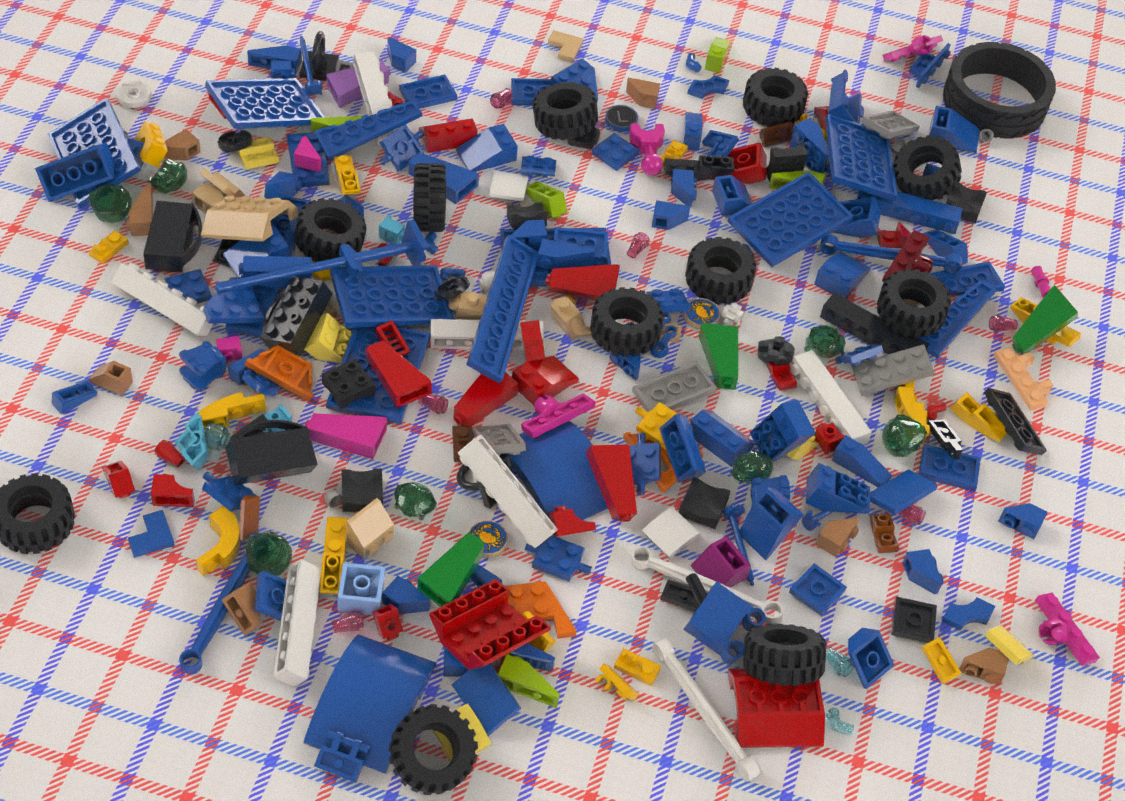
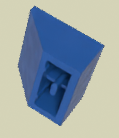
[712,175,752,216]

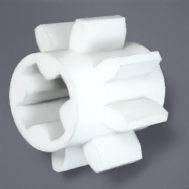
[722,303,744,326]

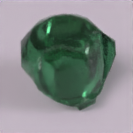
[147,158,187,194]
[88,184,132,223]
[804,325,846,358]
[882,414,927,457]
[730,450,774,484]
[394,482,437,520]
[246,531,293,576]

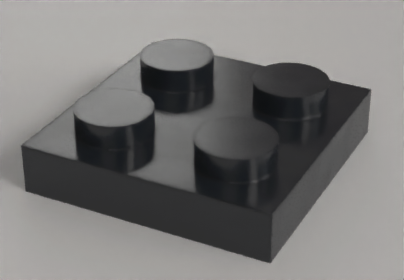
[891,596,937,643]

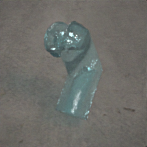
[826,708,854,735]

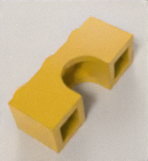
[135,121,168,168]

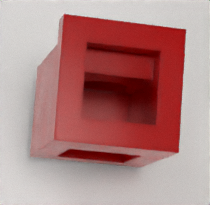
[814,422,845,454]
[372,604,403,640]

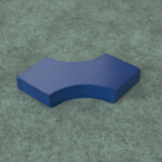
[687,75,730,99]
[942,597,995,630]

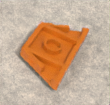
[244,345,313,402]

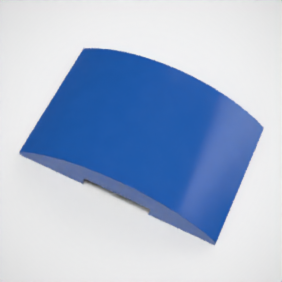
[504,421,608,520]
[303,634,437,774]

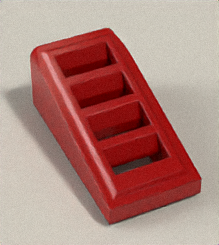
[375,320,411,356]

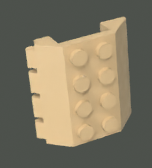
[201,195,298,242]

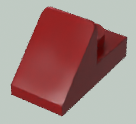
[877,222,911,248]

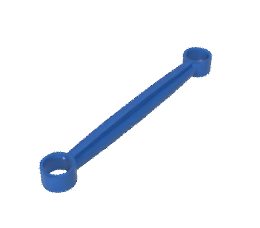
[820,235,962,274]
[179,532,268,674]

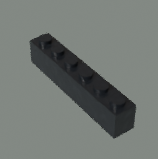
[820,293,930,354]

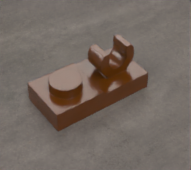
[759,122,793,146]
[452,426,473,462]

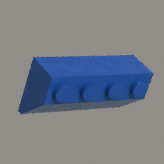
[35,142,114,202]

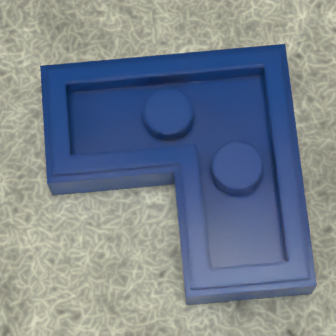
[702,130,739,157]
[128,510,175,558]

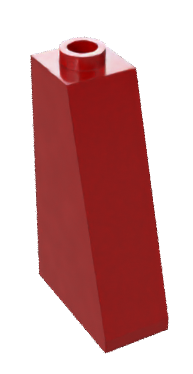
[545,264,620,301]
[366,341,432,408]
[453,372,518,426]
[586,444,637,522]

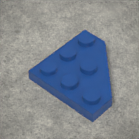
[550,59,598,102]
[203,277,264,324]

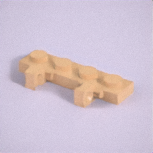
[994,347,1053,411]

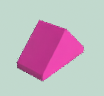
[294,136,321,172]

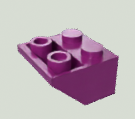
[691,536,751,588]

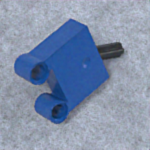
[683,573,766,664]

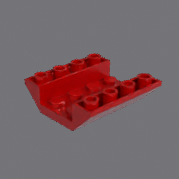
[429,579,551,669]
[728,669,825,748]

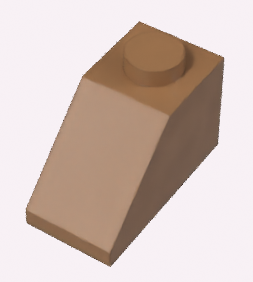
[626,77,660,109]
[222,582,260,636]

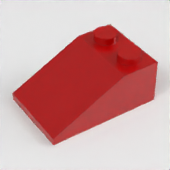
[712,142,767,184]
[512,355,579,406]

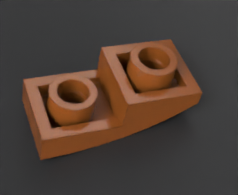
[870,514,899,553]

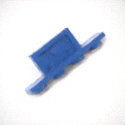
[909,43,951,88]

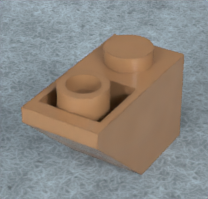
[163,129,201,161]
[89,361,133,396]
[816,518,860,557]
[959,647,1009,685]

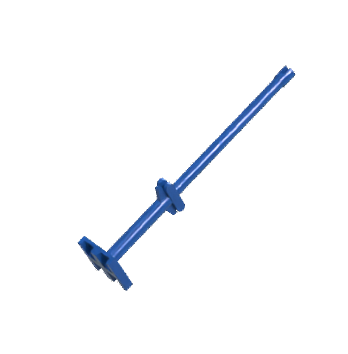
[215,220,429,294]

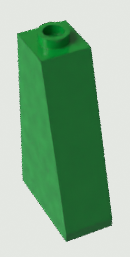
[1012,285,1078,355]
[699,323,738,389]
[417,532,485,607]

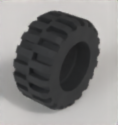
[743,67,808,127]
[533,82,598,140]
[893,135,962,201]
[413,163,446,232]
[294,198,367,262]
[685,237,756,305]
[877,269,951,338]
[590,287,663,357]
[0,473,75,554]
[743,624,827,686]
[388,704,478,795]

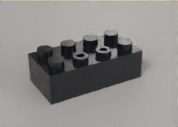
[143,201,202,272]
[260,276,333,356]
[225,420,318,485]

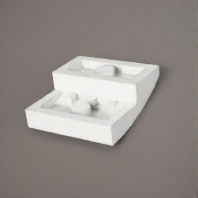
[489,171,529,202]
[642,507,700,559]

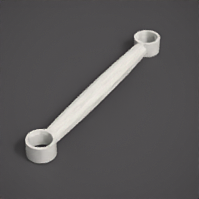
[632,546,783,625]
[652,638,760,782]

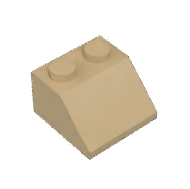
[346,498,394,559]

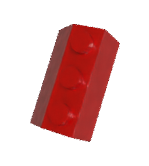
[419,118,478,153]

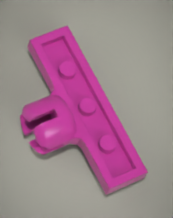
[882,35,943,62]
[521,393,595,438]
[1035,592,1100,666]

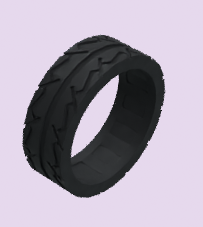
[943,42,1056,139]

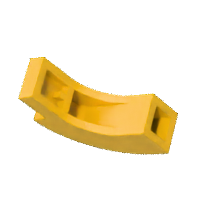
[196,506,241,576]

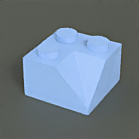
[338,562,385,615]

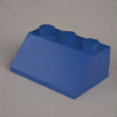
[690,410,756,467]
[659,414,706,483]

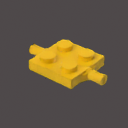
[635,402,691,450]

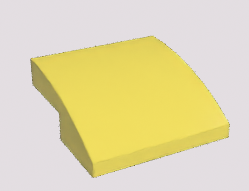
[238,136,280,170]
[985,626,1034,665]
[432,703,491,762]

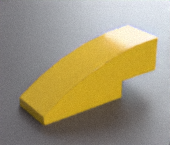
[949,392,1007,442]

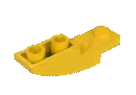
[334,155,361,195]
[1010,297,1081,347]
[894,381,930,444]
[188,392,266,433]
[319,517,348,594]

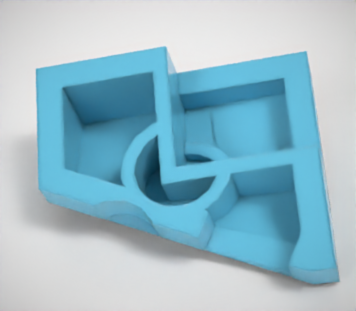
[175,413,208,470]

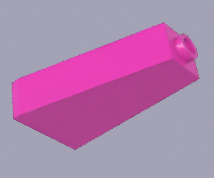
[305,413,387,459]

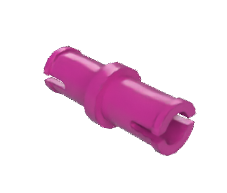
[1031,266,1050,298]

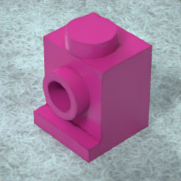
[216,336,242,362]

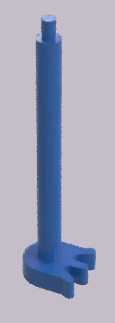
[300,36,323,95]
[723,503,754,586]
[802,510,833,531]

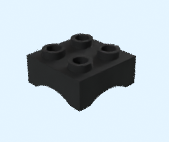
[766,145,808,182]
[946,182,987,223]
[507,202,547,230]
[321,359,375,409]
[342,468,383,512]
[679,477,730,529]

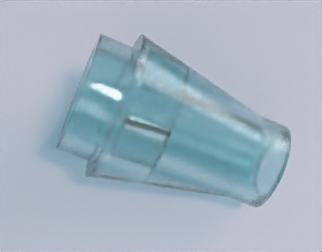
[826,647,854,677]

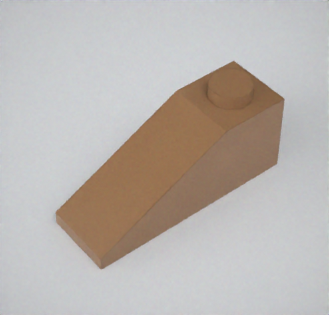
[126,183,153,236]

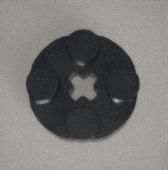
[567,127,600,149]
[757,336,795,365]

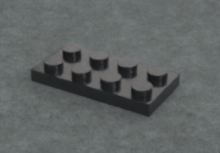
[983,388,1047,455]

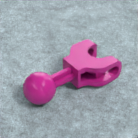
[629,123,665,176]

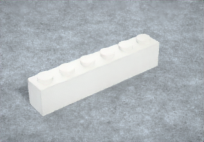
[353,51,398,146]
[111,262,213,337]
[431,319,544,350]
[790,350,872,445]
[458,435,558,548]
[273,559,321,687]

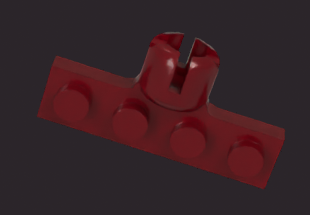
[882,230,934,282]

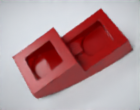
[766,361,797,391]

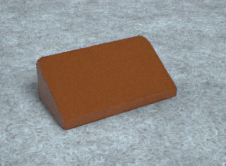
[239,495,260,540]

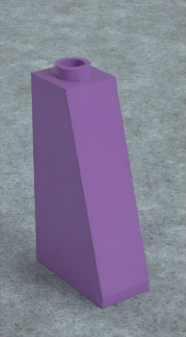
[326,60,391,108]

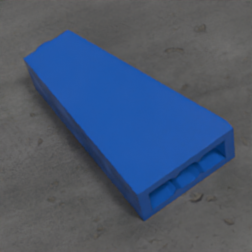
[408,152,479,204]
[239,256,312,289]

